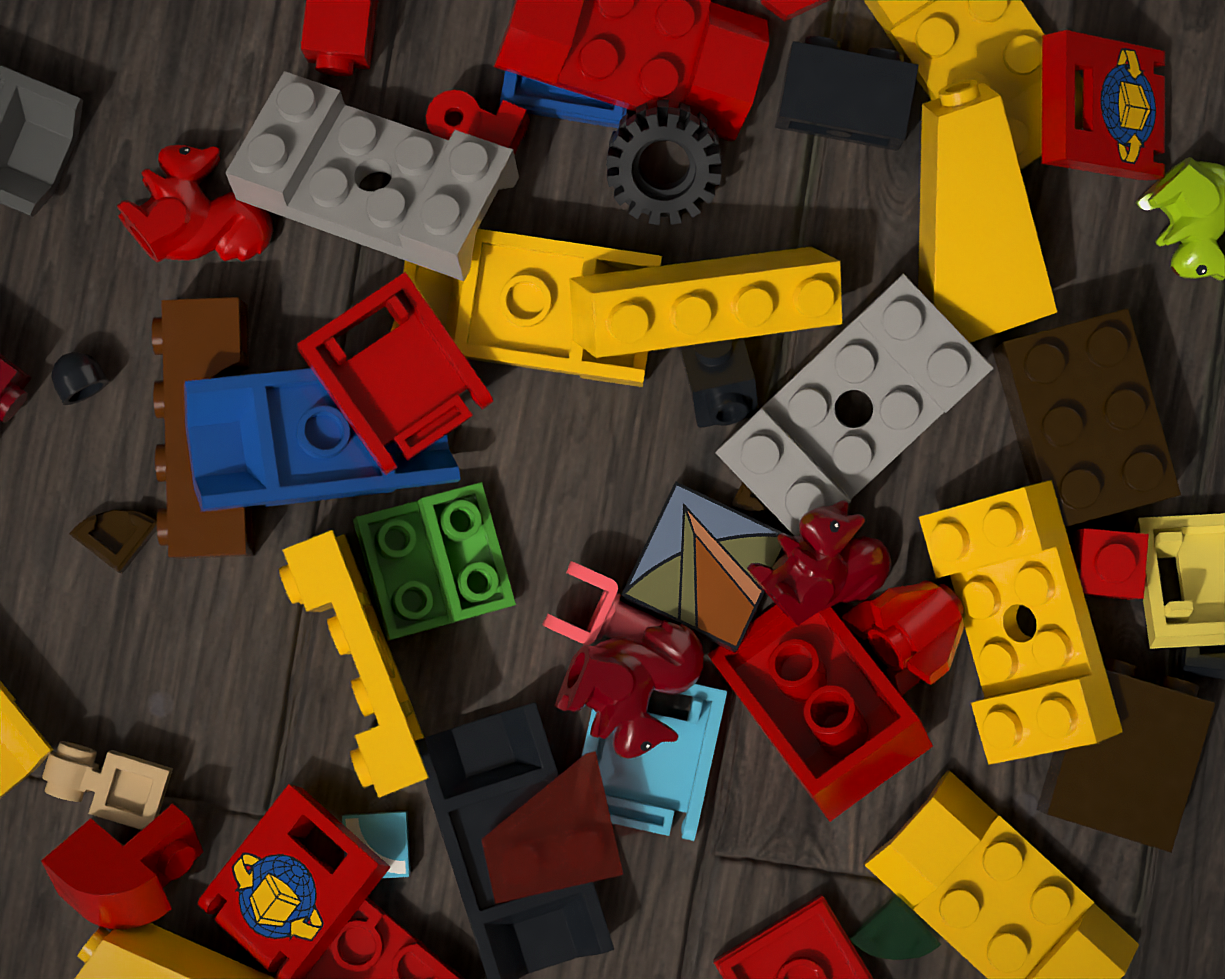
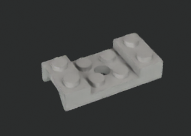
[225,71,519,281]
[715,273,994,536]

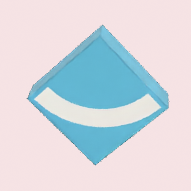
[342,811,411,878]

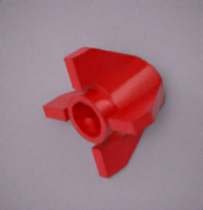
[841,580,964,696]

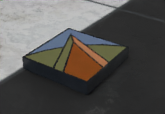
[620,481,787,653]

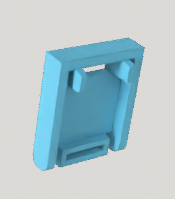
[570,684,727,841]

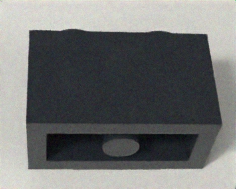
[775,36,919,151]

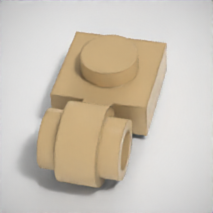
[42,741,173,830]

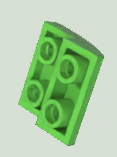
[353,482,516,641]

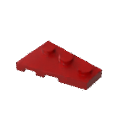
[275,860,465,979]

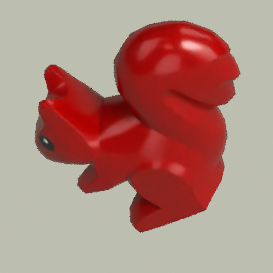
[117,145,274,263]

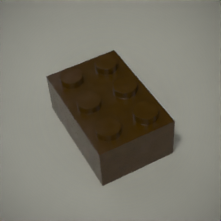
[992,308,1181,527]

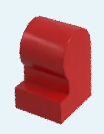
[426,89,530,156]

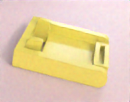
[1133,513,1225,649]

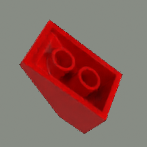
[707,605,933,822]

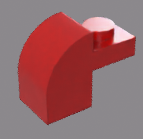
[41,803,204,929]

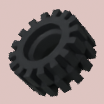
[606,100,722,225]

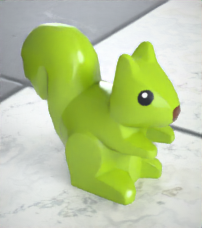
[1136,157,1225,281]

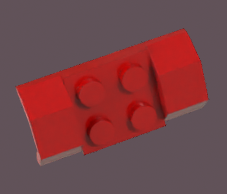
[493,0,769,142]

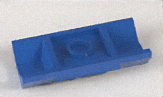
[184,368,461,512]

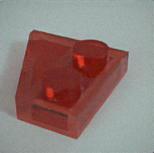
[481,750,623,904]

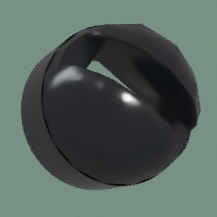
[51,352,109,405]

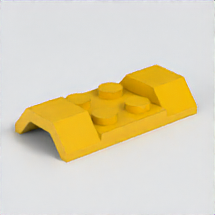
[863,770,1139,979]

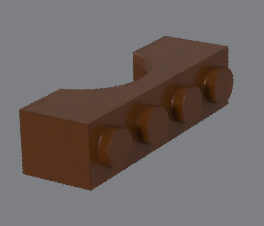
[152,297,255,559]

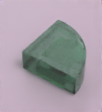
[849,895,941,960]

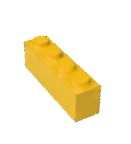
[569,247,842,358]

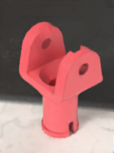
[542,561,669,645]

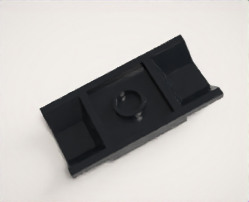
[415,702,615,979]

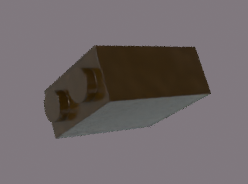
[1036,656,1216,853]

